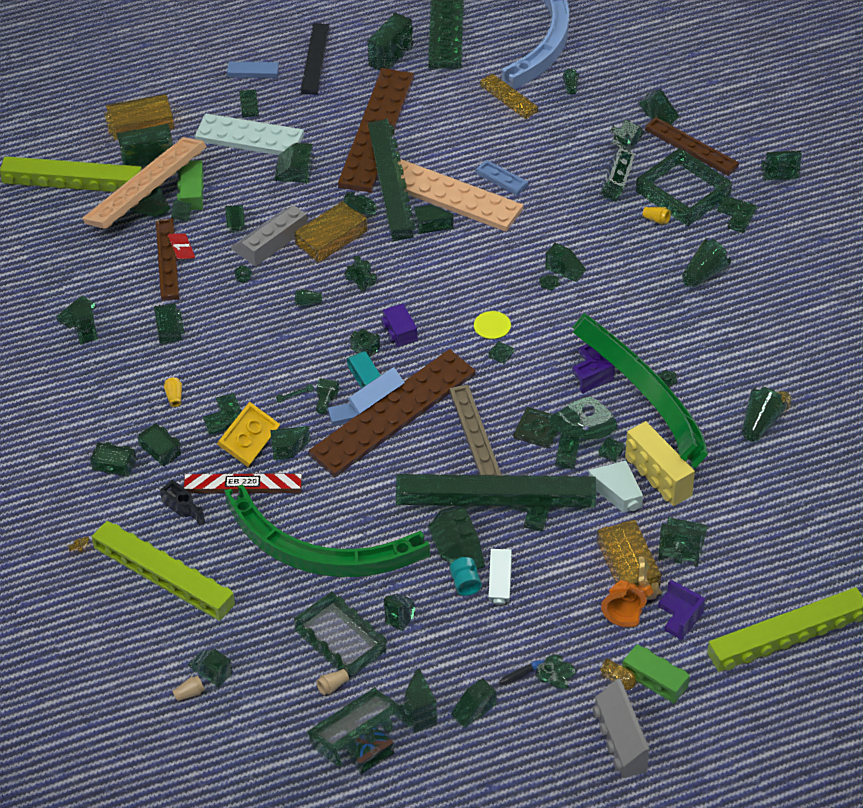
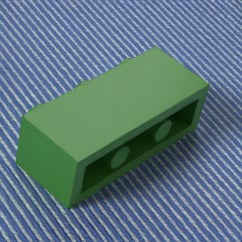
[177,160,204,211]
[622,644,690,704]

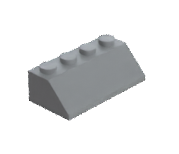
[231,205,308,267]
[592,679,649,779]

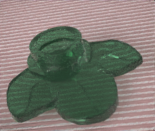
[536,654,577,689]

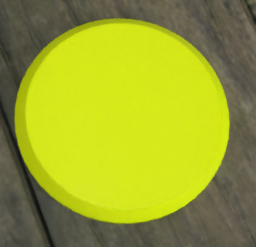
[474,311,511,339]

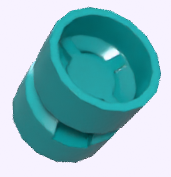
[449,557,482,596]

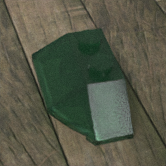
[428,505,485,570]

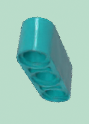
[347,351,381,389]

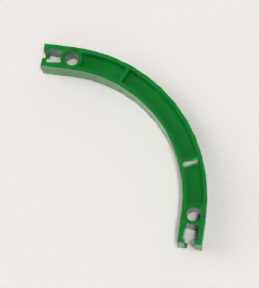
[572,312,708,469]
[225,484,430,577]

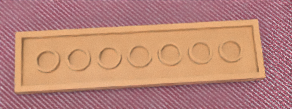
[82,137,206,229]
[382,159,523,232]

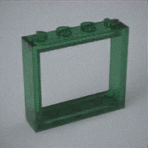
[635,148,732,227]

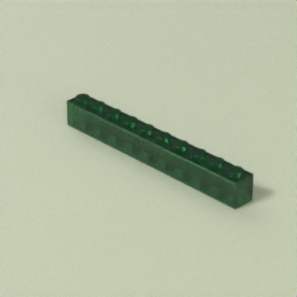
[396,474,596,508]

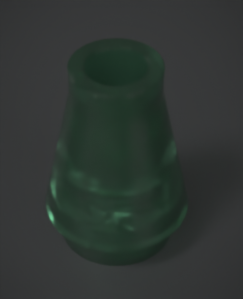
[562,69,579,95]
[295,288,322,307]

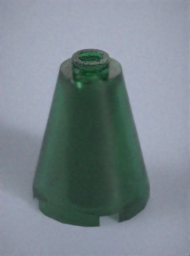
[682,238,731,287]
[741,387,787,442]

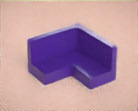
[572,344,615,394]
[658,580,705,640]

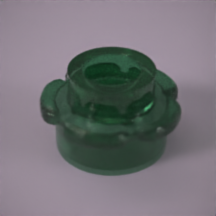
[234,265,252,283]

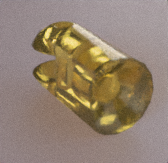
[600,658,636,690]

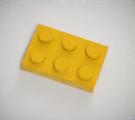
[217,401,280,467]

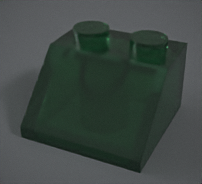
[274,143,314,183]
[403,669,438,734]

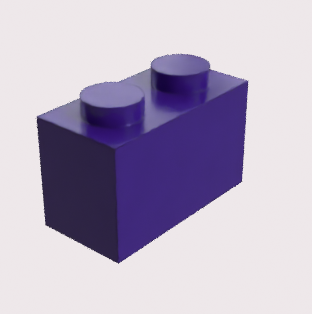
[381,303,418,347]

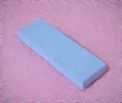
[347,367,405,414]

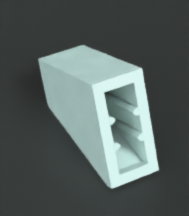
[588,461,643,513]
[489,549,512,605]

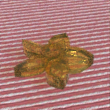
[67,537,90,552]

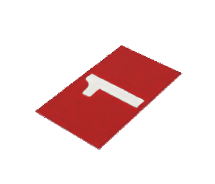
[168,233,195,259]

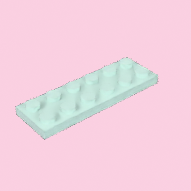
[195,113,304,158]

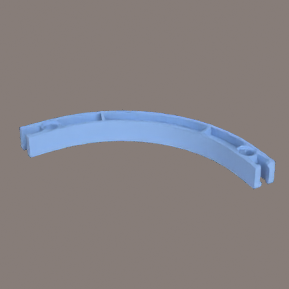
[502,0,569,91]

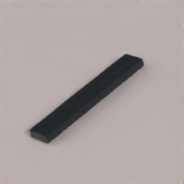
[301,23,330,95]

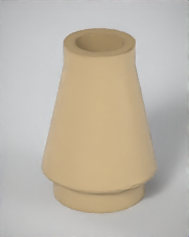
[316,669,349,695]
[172,675,205,702]

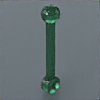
[276,384,314,403]

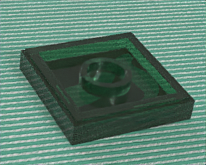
[513,407,563,449]

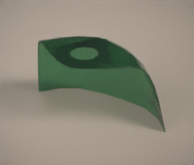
[546,397,618,439]

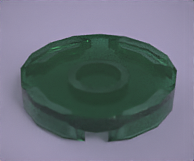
[343,192,378,215]

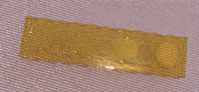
[480,73,538,120]

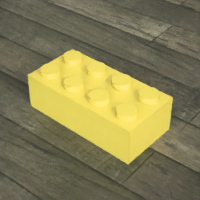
[625,421,695,507]

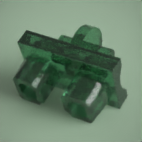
[344,256,377,291]

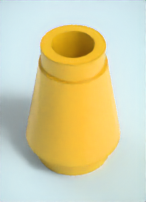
[643,207,671,225]
[163,377,182,407]

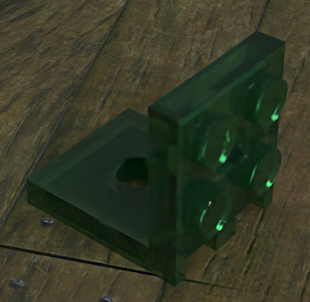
[658,517,708,567]

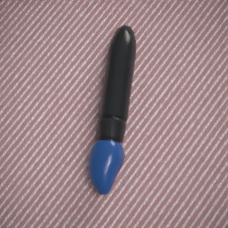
[499,660,545,685]

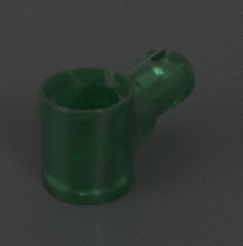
[316,378,339,414]

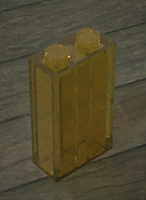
[104,94,174,140]
[294,200,368,263]
[597,520,661,587]

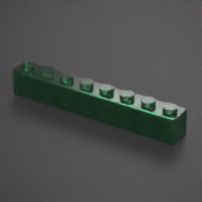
[368,119,416,242]

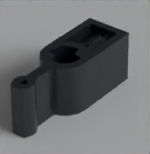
[160,480,205,525]

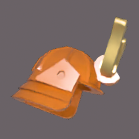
[601,556,662,627]

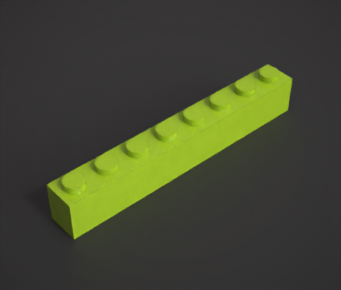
[0,156,142,192]
[92,521,235,621]
[707,587,863,672]

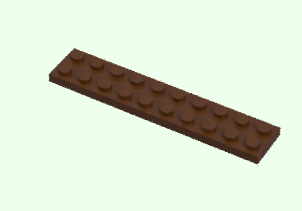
[338,68,414,193]
[309,349,476,478]

